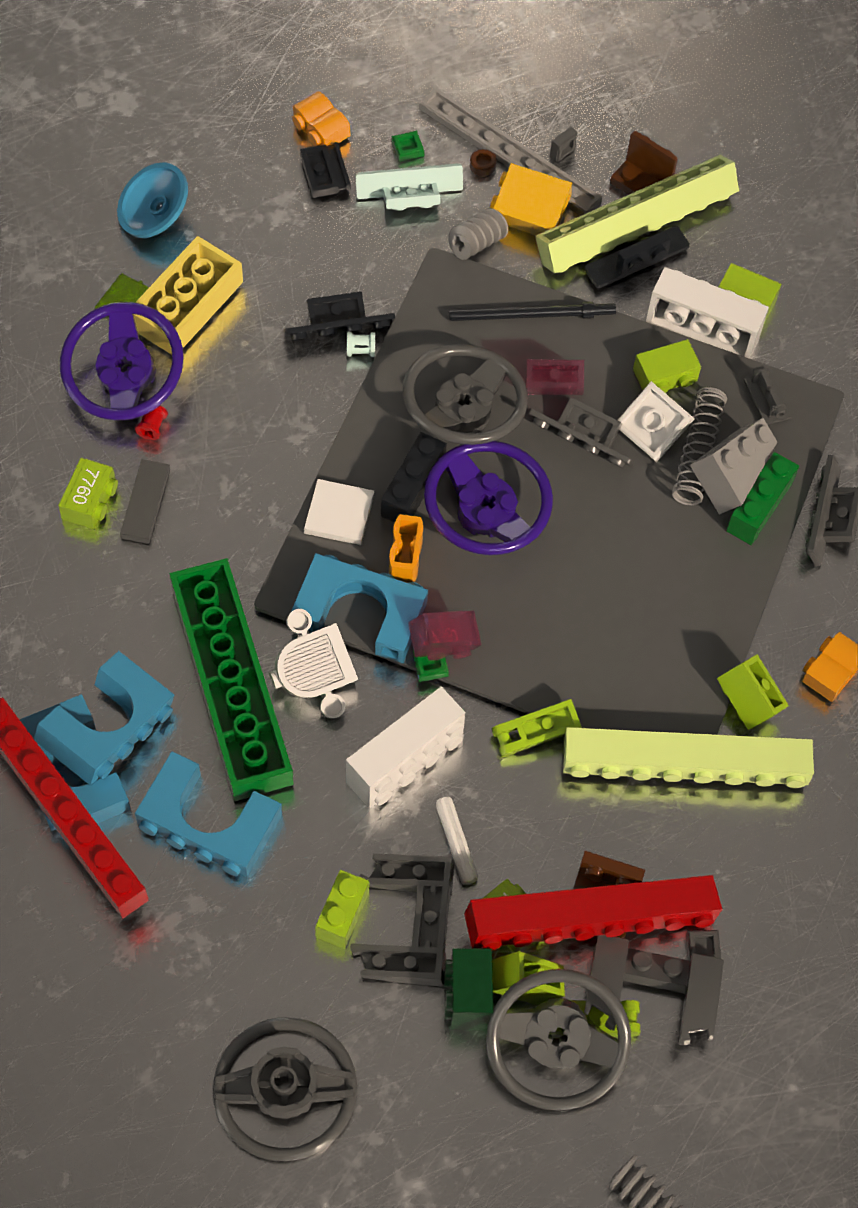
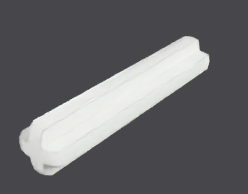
[436,796,478,885]

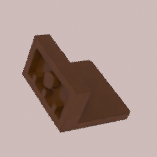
[610,131,678,195]
[573,851,645,938]

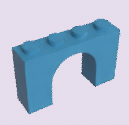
[291,553,428,664]
[34,651,175,786]
[20,694,131,839]
[135,751,282,878]

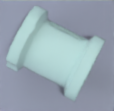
[347,332,375,357]

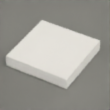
[618,381,694,462]
[304,479,374,545]

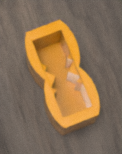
[292,91,350,146]
[389,514,423,583]
[802,632,858,702]

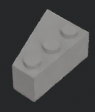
[690,418,777,515]

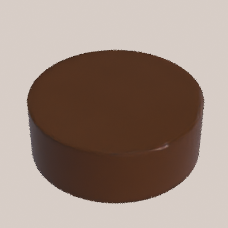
[470,149,497,176]

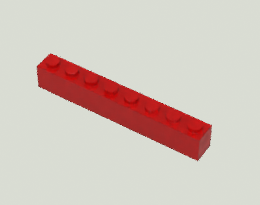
[0,697,149,919]
[464,875,723,950]

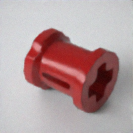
[135,405,168,440]

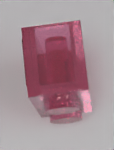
[526,359,584,395]
[408,611,481,660]

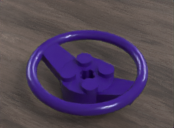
[60,302,184,420]
[424,441,553,555]

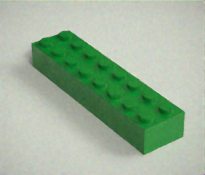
[169,558,294,801]

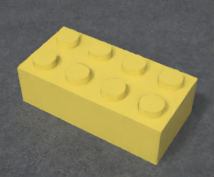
[133,236,243,355]

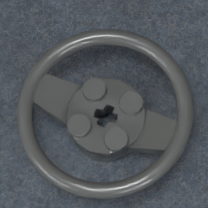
[403,344,528,445]
[486,969,631,1111]
[212,1017,357,1161]

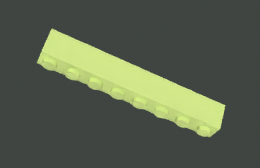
[536,155,739,273]
[563,727,814,788]

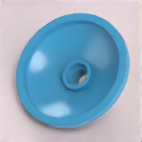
[117,162,188,238]

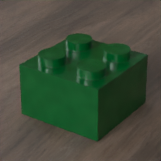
[444,948,493,1030]

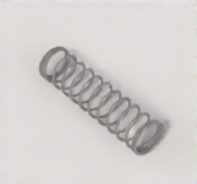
[672,387,727,505]

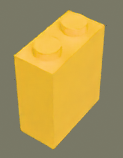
[490,163,572,235]

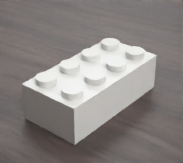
[646,267,769,359]
[346,686,466,809]

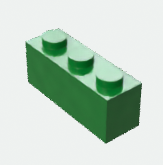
[726,452,799,546]

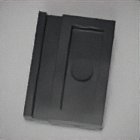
[300,142,351,198]

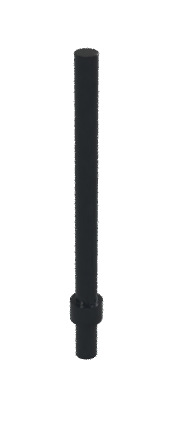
[449,301,616,321]

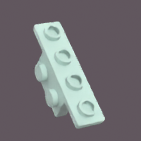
[355,163,463,211]

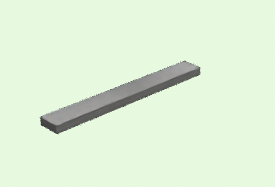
[419,87,603,216]

